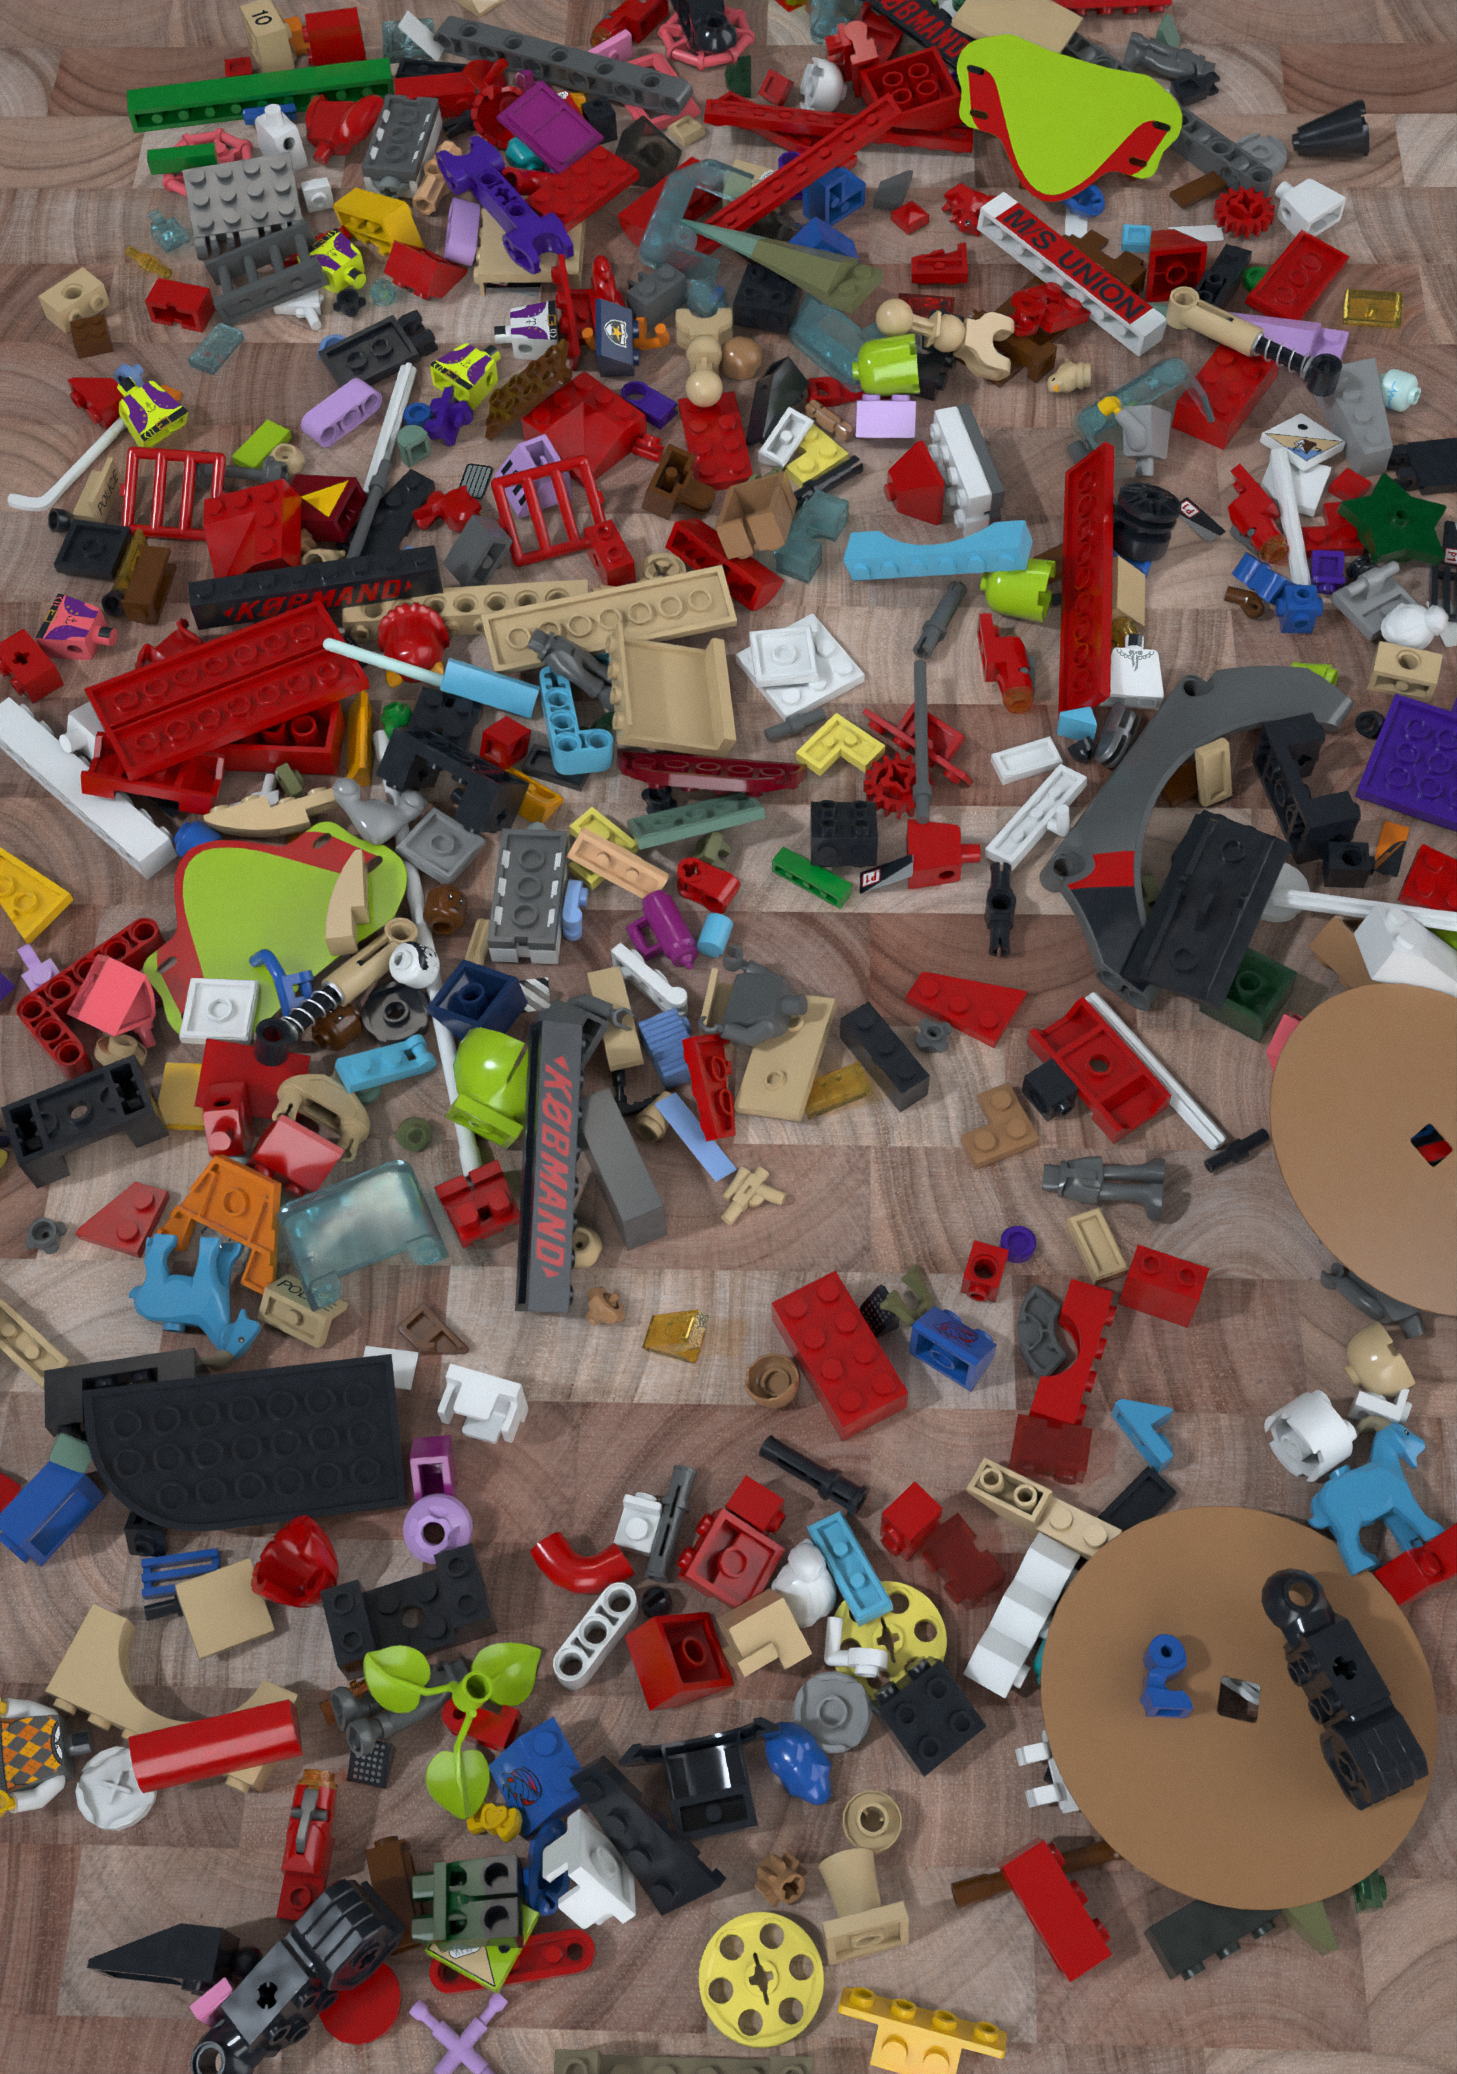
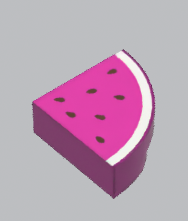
[515,69,535,93]

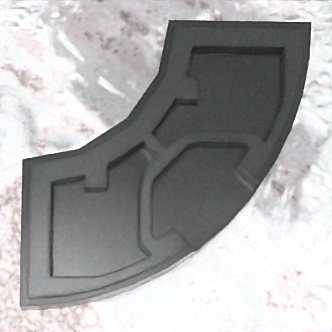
[1017,1283,1068,1380]

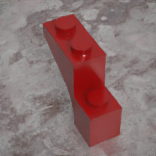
[1373,1523,1457,1607]

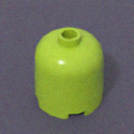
[852,333,920,397]
[980,558,1056,623]

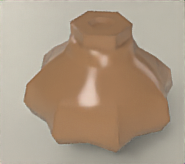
[585,1286,625,1326]

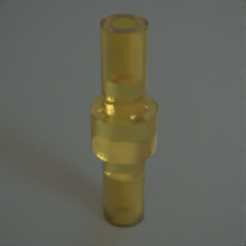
[125,246,172,279]

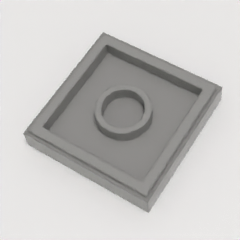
[395,807,487,884]

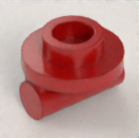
[632,433,665,464]

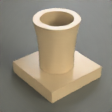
[818,1848,909,1966]

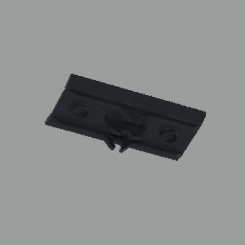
[1122,814,1292,1012]

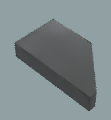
[873,170,913,211]

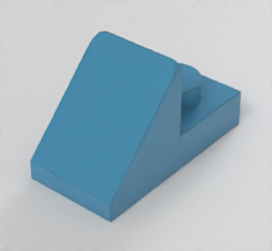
[1111,1399,1174,1474]

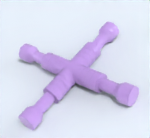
[409,1993,508,2074]

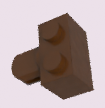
[641,443,716,520]

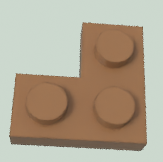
[960,1082,1039,1170]

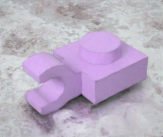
[17,943,60,992]

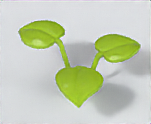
[363,1642,541,1820]

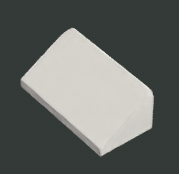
[758,407,814,468]

